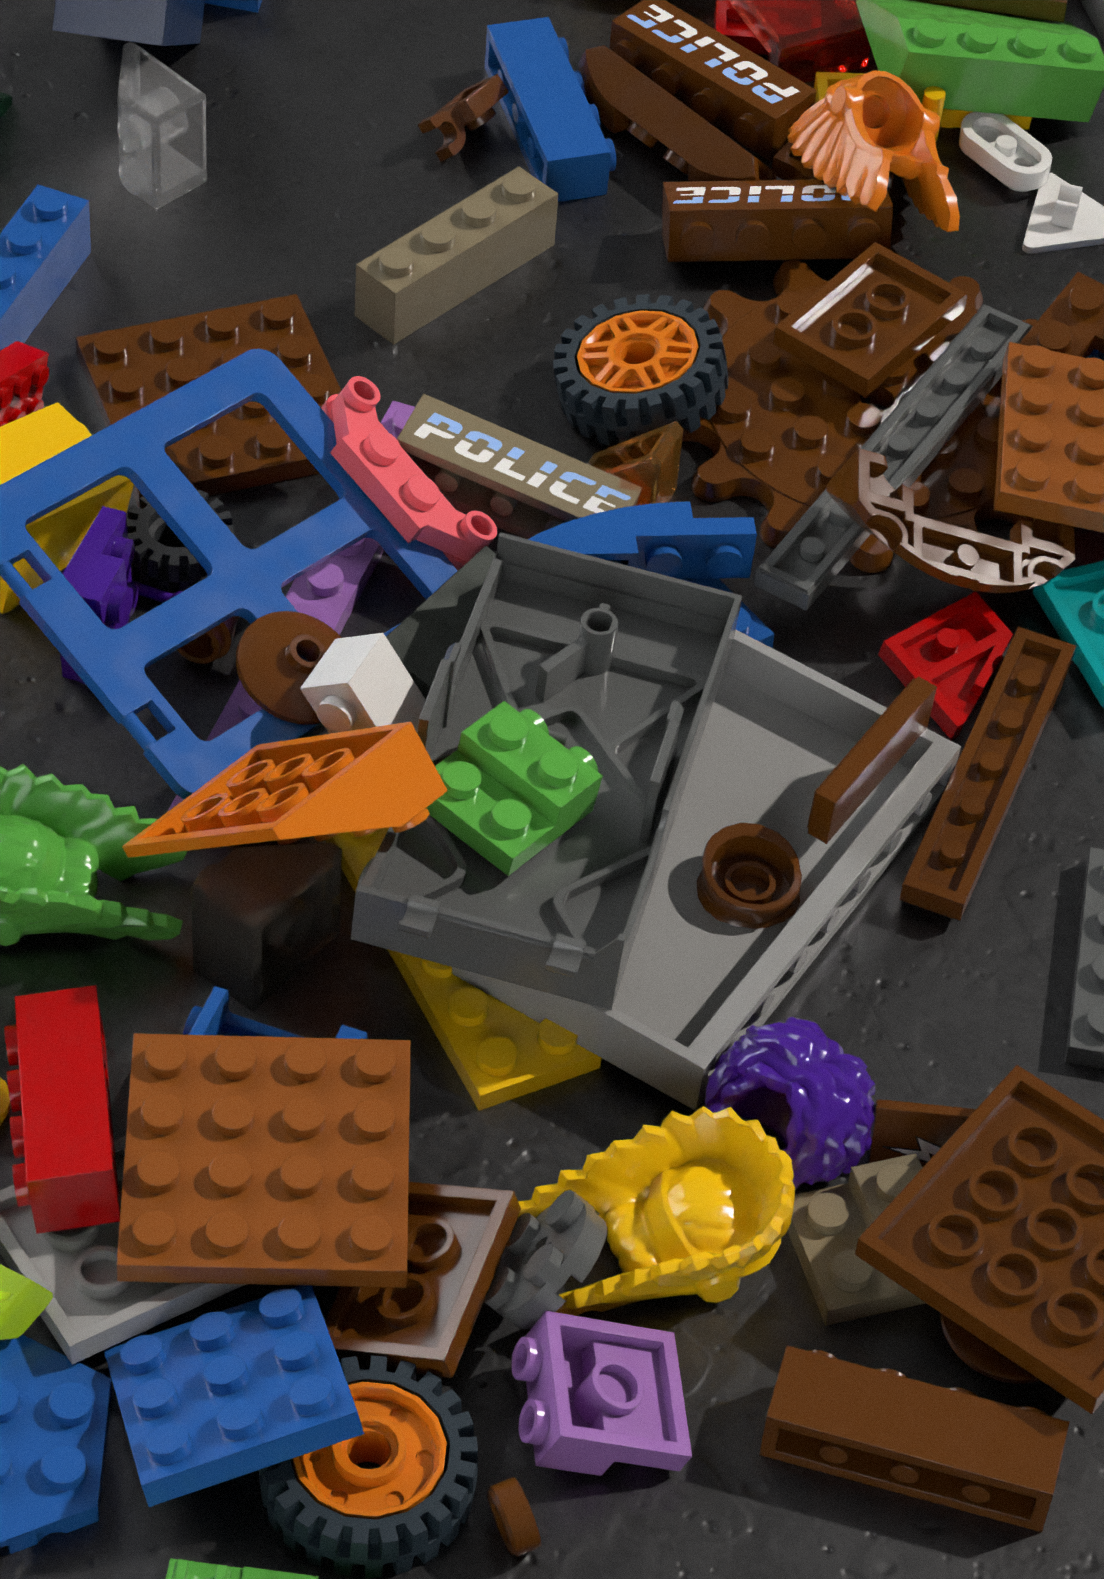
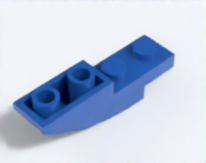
[528,501,757,579]

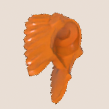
[787,70,960,232]

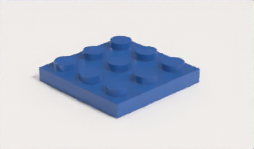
[104,1285,364,1507]

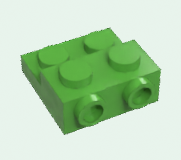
[427,701,603,876]

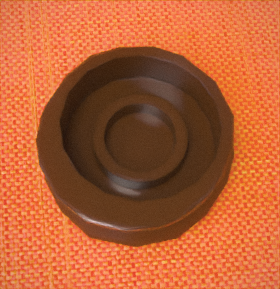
[696,822,802,929]

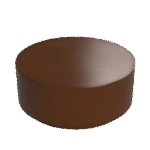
[487,1477,542,1557]

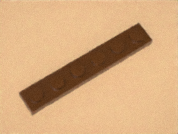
[899,627,1076,921]

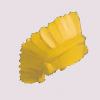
[518,1106,795,1316]

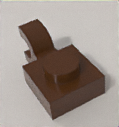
[417,74,509,161]

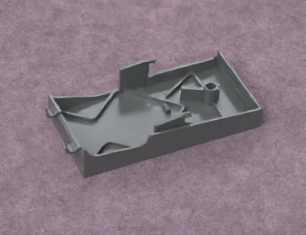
[351,532,742,1010]

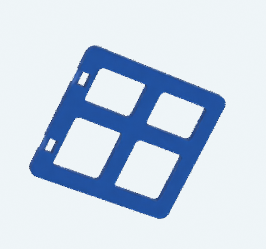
[0,349,458,799]

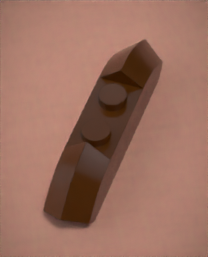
[578,45,776,182]

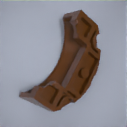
[826,448,1075,593]

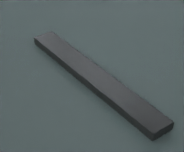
[754,304,1033,611]

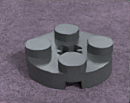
[484,1190,607,1329]

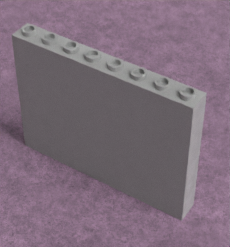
[357,630,961,1111]

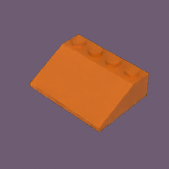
[122,721,448,858]

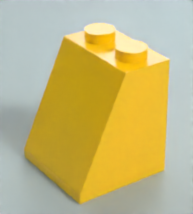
[0,402,134,615]

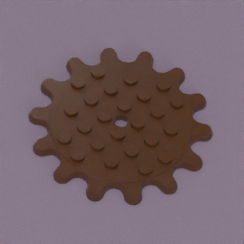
[661,260,1038,573]

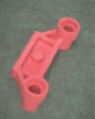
[321,376,497,570]

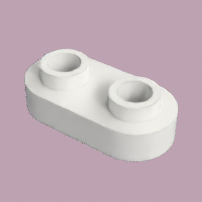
[959,112,1052,192]

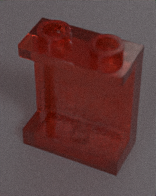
[718,0,870,83]

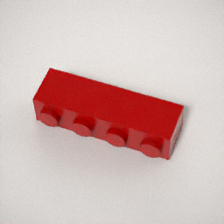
[4,985,121,1234]

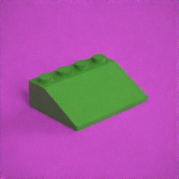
[856,0,1104,122]

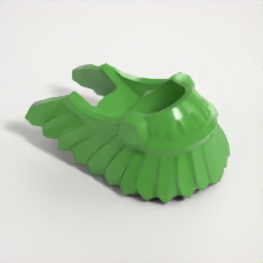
[0,764,188,946]

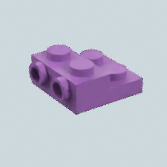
[512,1311,692,1476]

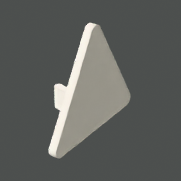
[1022,173,1104,254]

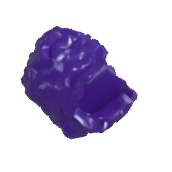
[705,1017,876,1190]

